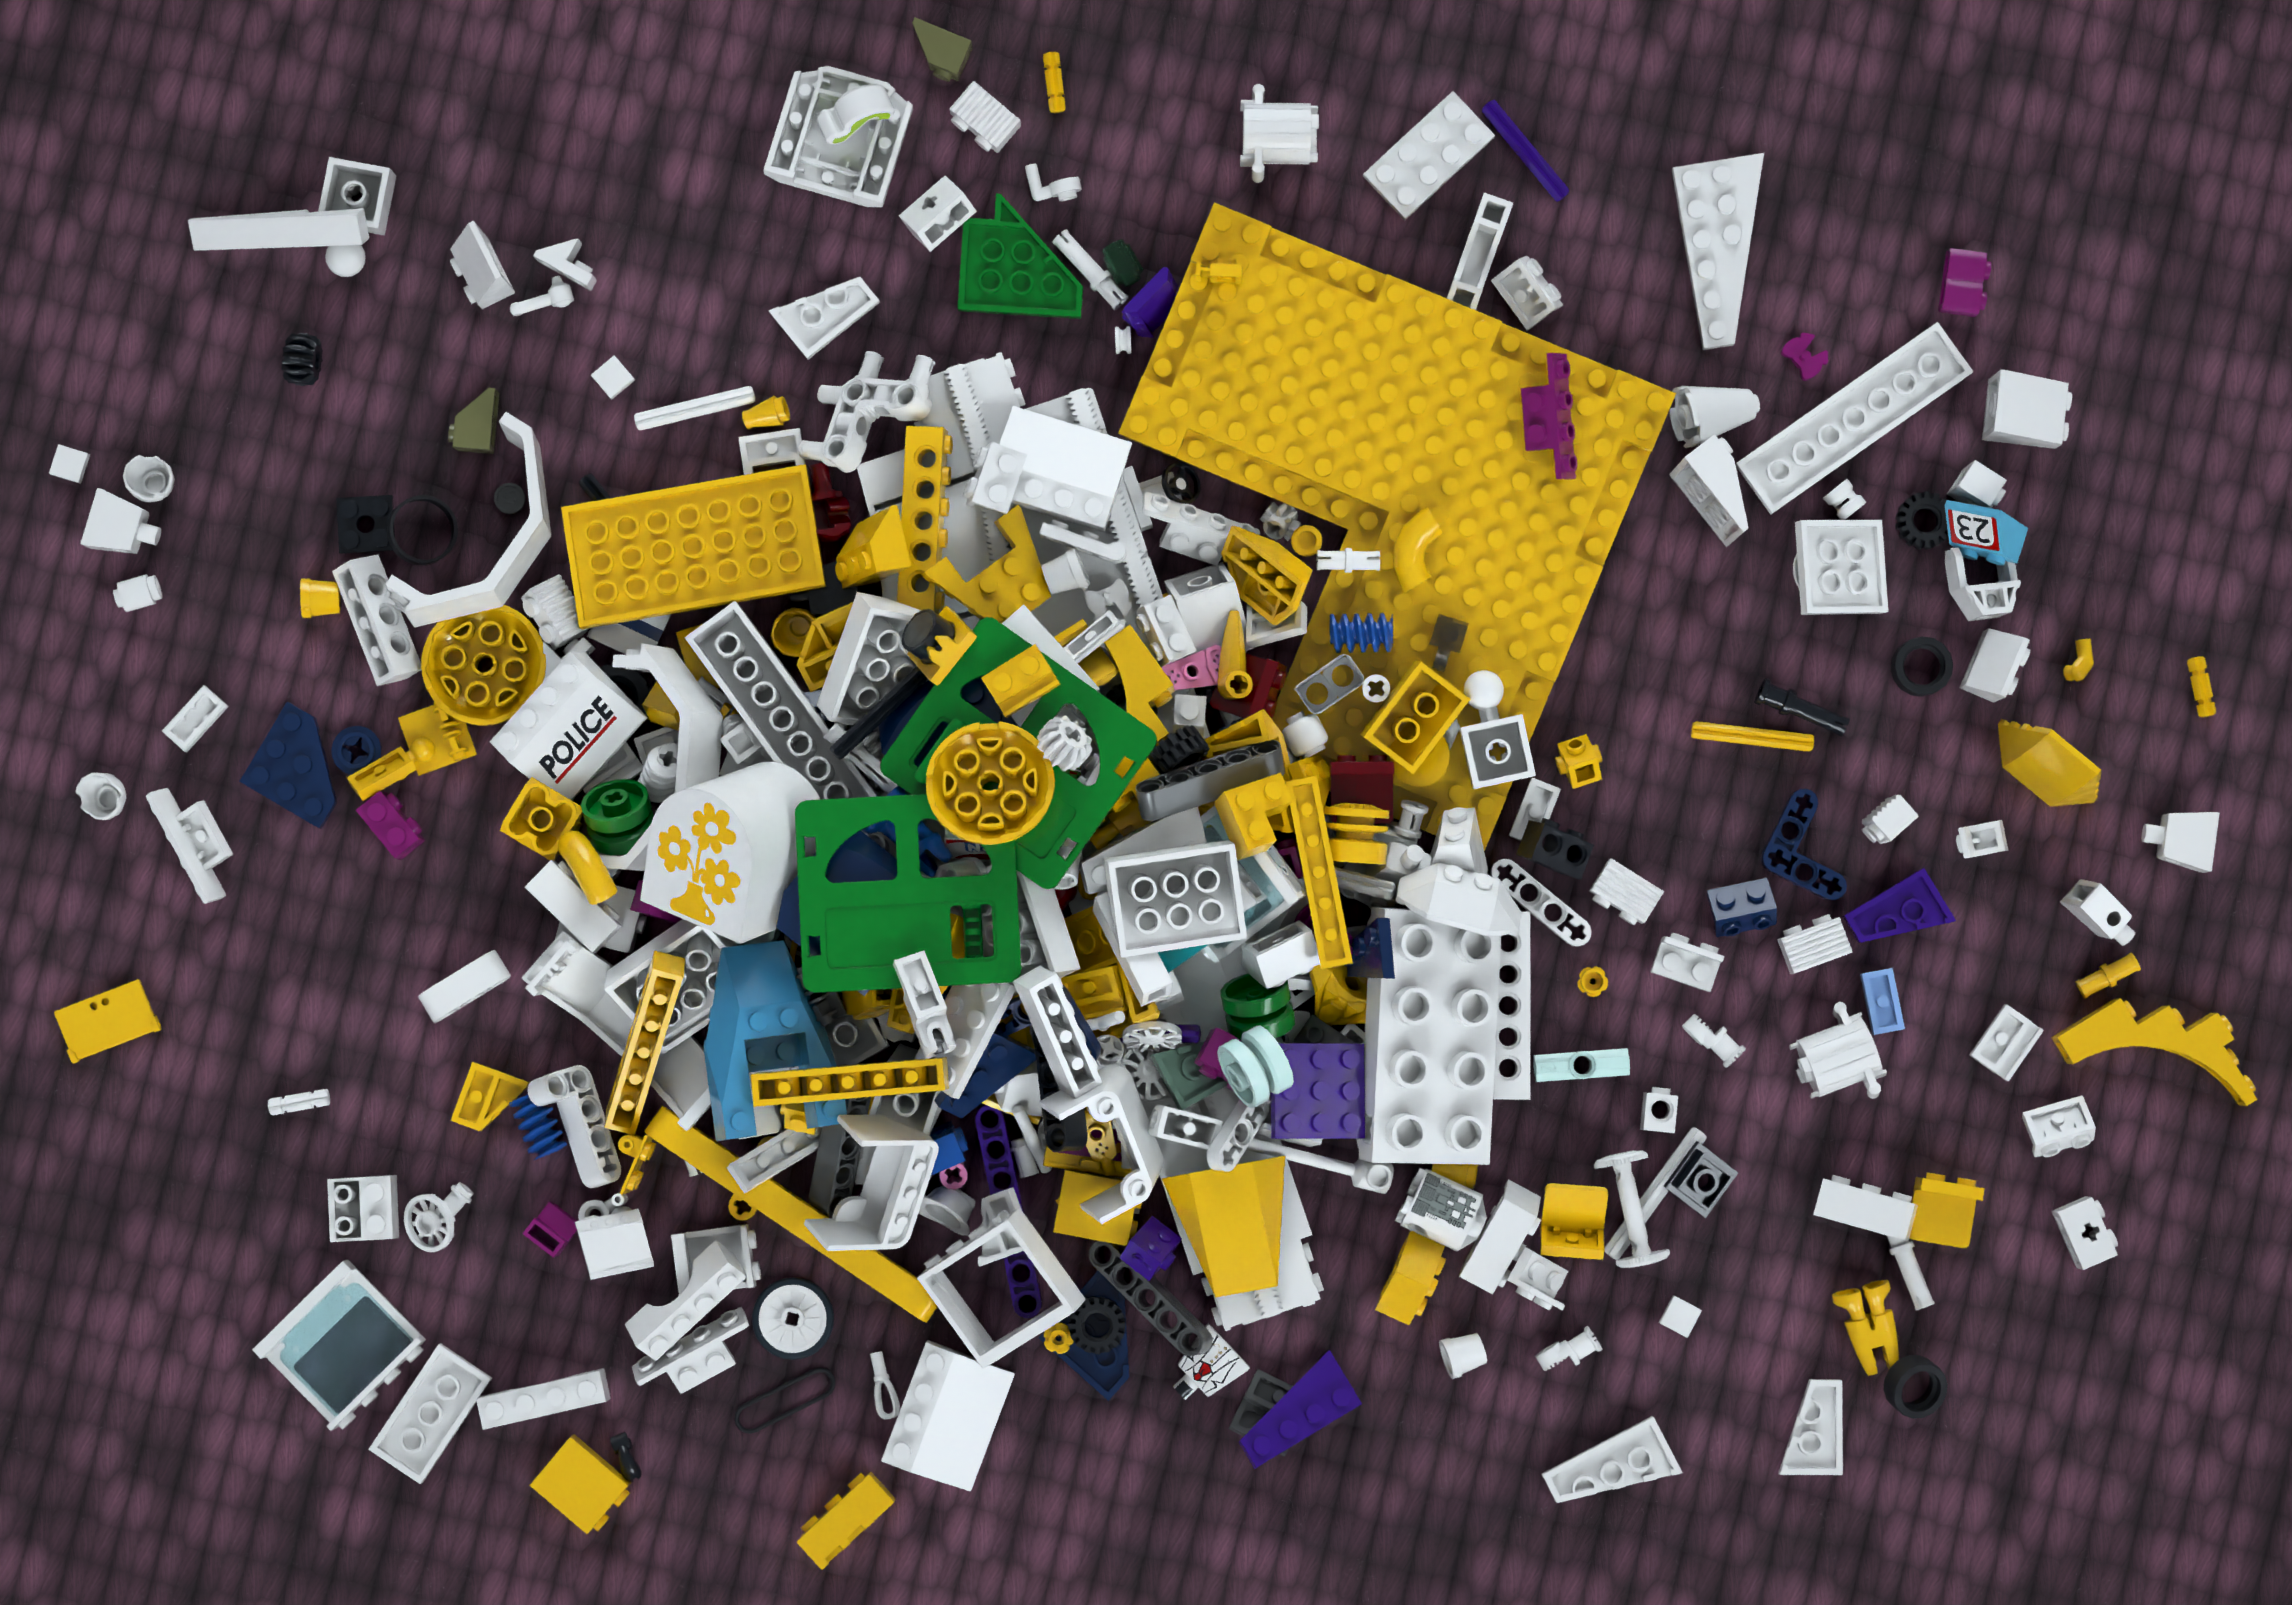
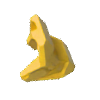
[1309,964,1368,1026]

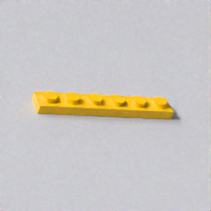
[1285,776,1353,969]

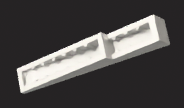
[188,208,369,251]

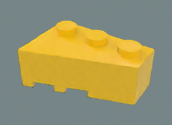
[797,1472,896,1570]

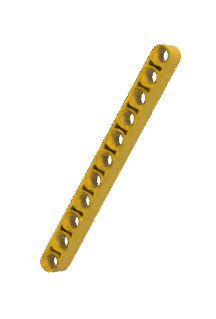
[644,1106,938,1323]

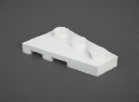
[768,277,880,360]
[1778,1379,1843,1475]

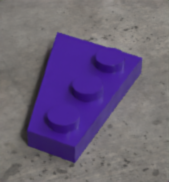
[1842,868,1956,943]

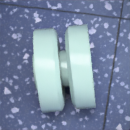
[1217,1025,1294,1108]

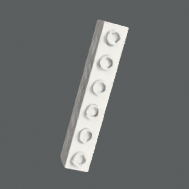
[1493,912,1530,1100]

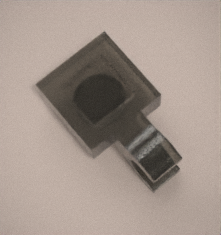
[1429,614,1469,672]

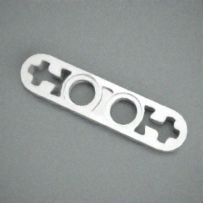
[1490,859,1592,947]

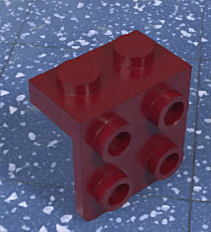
[1210,653,1287,719]
[1330,755,1394,824]

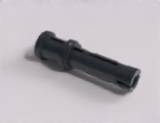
[1754,678,1850,737]

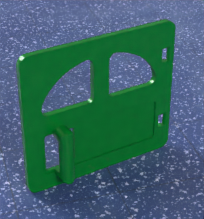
[880,617,1157,889]
[795,790,1022,993]

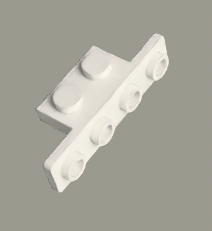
[1142,492,1260,566]
[146,788,233,904]
[632,1307,749,1394]

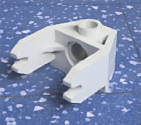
[1945,547,2021,621]

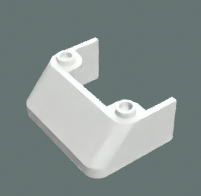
[1039,1064,1164,1224]
[804,1115,939,1251]

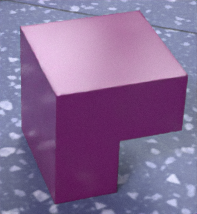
[522,1201,577,1258]

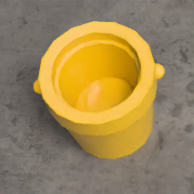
[300,578,341,618]

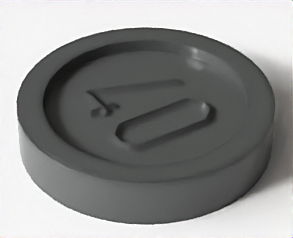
[494,483,526,514]

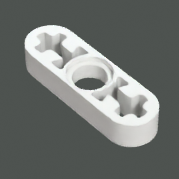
[1207,1100,1269,1172]

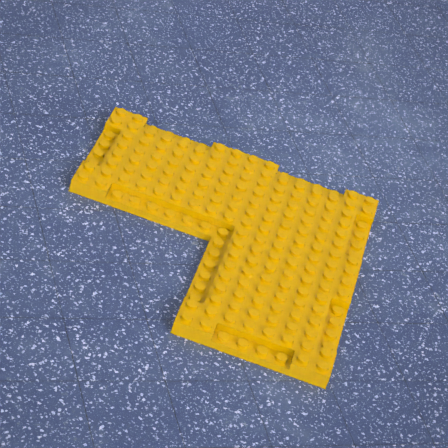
[1118,202,1676,851]

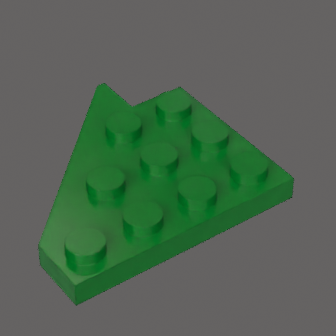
[958,193,1083,319]

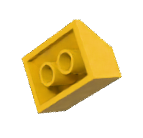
[835,505,911,589]
[1360,659,1470,774]

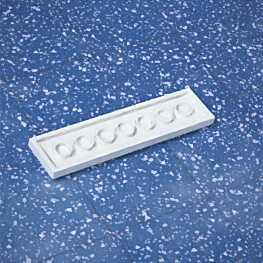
[1735,322,1973,515]

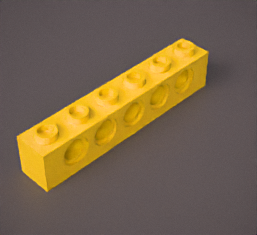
[897,426,953,614]
[604,951,685,1135]
[751,1057,949,1107]

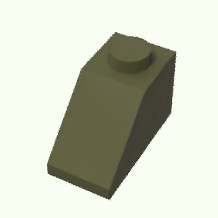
[912,17,973,82]
[448,388,500,454]

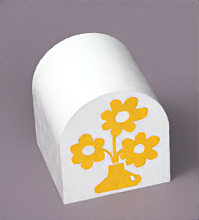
[640,762,820,944]

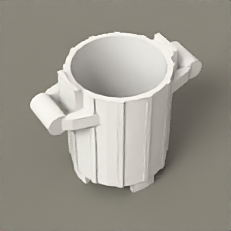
[1240,84,1319,183]
[1789,1002,1887,1099]

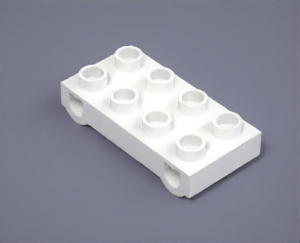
[1356,907,1501,1165]

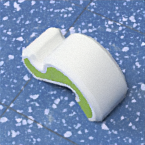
[817,84,895,145]

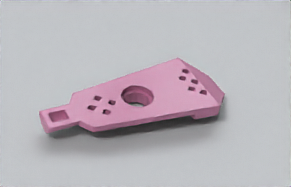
[1161,645,1221,690]

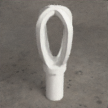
[870,1351,900,1419]

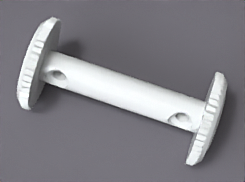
[1594,1150,1670,1268]

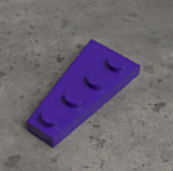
[1239,1350,1362,1469]

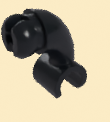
[610,1432,642,1482]

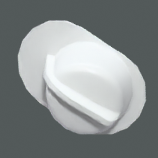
[918,1186,976,1235]

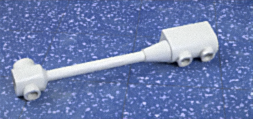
[1149,1104,1394,1194]

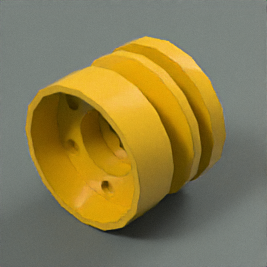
[1324,803,1389,864]

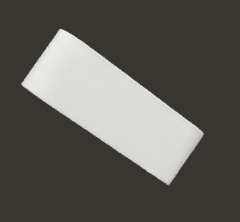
[418,950,511,1023]

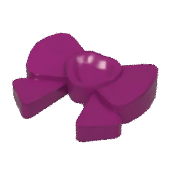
[1781,332,1828,381]

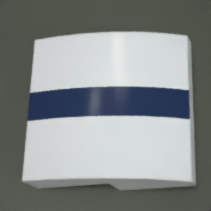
[587,614,671,655]

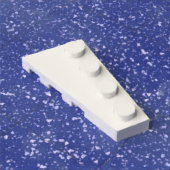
[1542,1416,1683,1503]

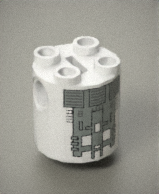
[1395,1168,1487,1252]

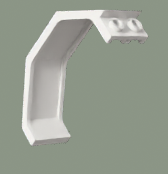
[385,412,551,628]
[600,643,723,871]
[522,931,711,1131]

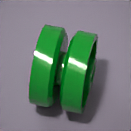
[581,779,654,856]
[1220,974,1295,1040]

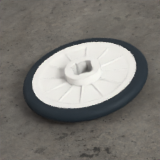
[752,1277,834,1360]

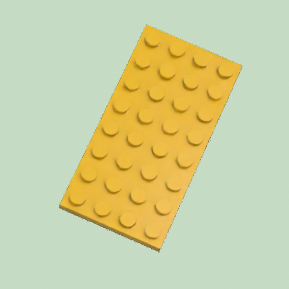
[561,464,826,630]

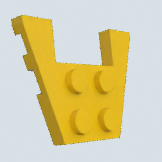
[921,505,1051,624]

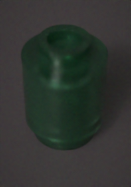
[1102,239,1144,287]

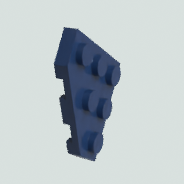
[239,702,337,829]
[1038,1271,1129,1401]

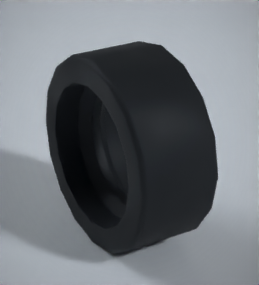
[1891,636,1953,697]
[1883,1355,1948,1419]

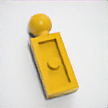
[347,738,435,801]

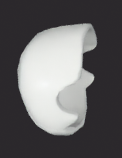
[123,455,175,502]
[76,772,126,820]

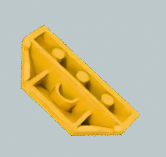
[1221,526,1313,625]
[797,602,853,692]

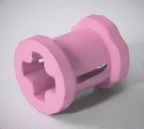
[939,1162,967,1190]

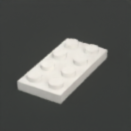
[1363,91,1495,221]
[914,983,1016,1099]
[368,1343,492,1484]

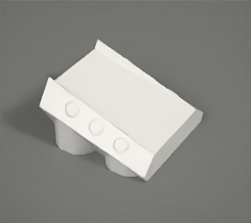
[575,1206,654,1280]

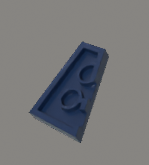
[1344,917,1395,979]
[934,1029,1036,1118]

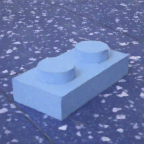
[1860,968,1905,1035]

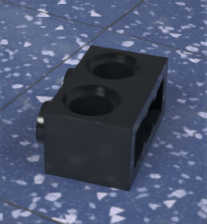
[1516,818,1594,880]

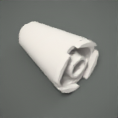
[1670,386,1760,448]

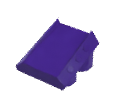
[1122,267,1179,338]

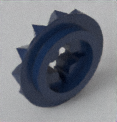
[332,726,382,775]

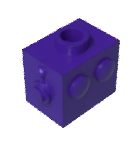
[1120,1216,1182,1281]

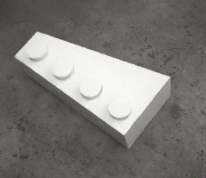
[1079,807,1207,894]

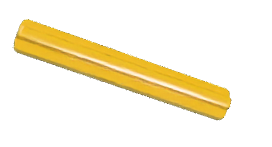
[1691,721,1814,752]

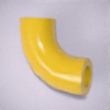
[1393,507,1443,593]
[558,831,618,905]

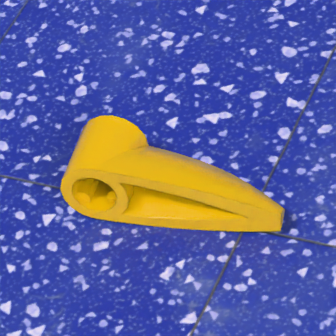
[1217,611,1253,700]

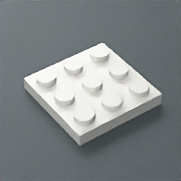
[1795,520,1888,615]

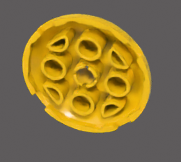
[421,605,546,726]
[926,722,1055,845]

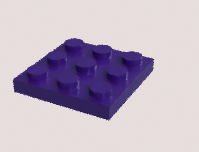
[1271,1043,1365,1139]

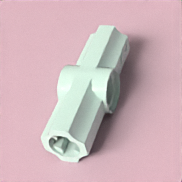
[1533,1048,1630,1082]

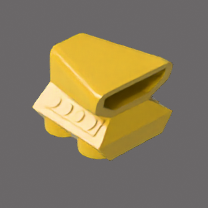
[500,777,583,861]

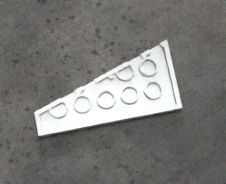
[1672,153,1764,350]

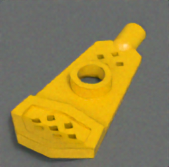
[1085,1107,1117,1176]

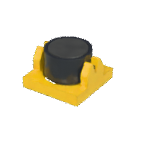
[902,605,977,686]

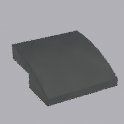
[1228,1369,1293,1456]

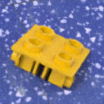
[398,702,477,776]
[618,1134,656,1195]

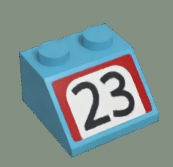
[1945,500,2028,566]

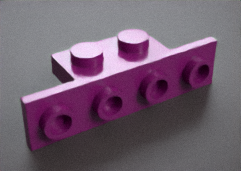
[1521,353,1578,480]

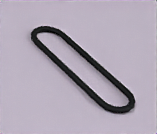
[734,1367,836,1434]

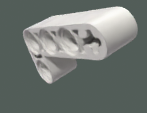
[527,1065,621,1188]

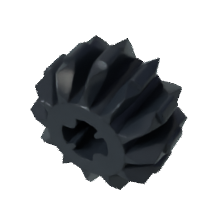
[281,333,323,386]

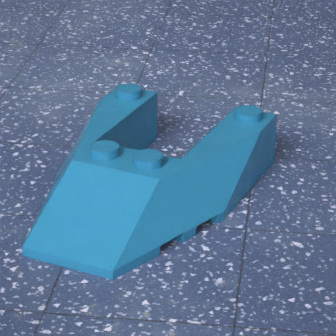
[703,940,847,1141]

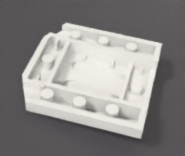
[763,66,913,207]

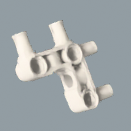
[799,351,935,473]

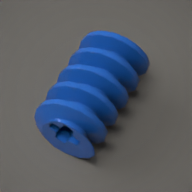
[1330,613,1393,653]
[509,1095,567,1161]

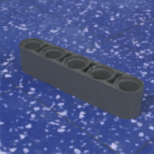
[1135,740,1285,821]
[809,1064,871,1218]
[1088,1241,1213,1356]

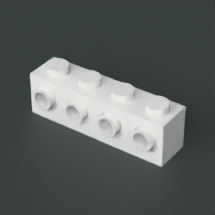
[1013,966,1102,1099]

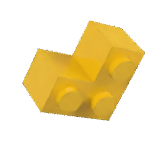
[1214,772,1293,861]
[1375,1230,1446,1325]

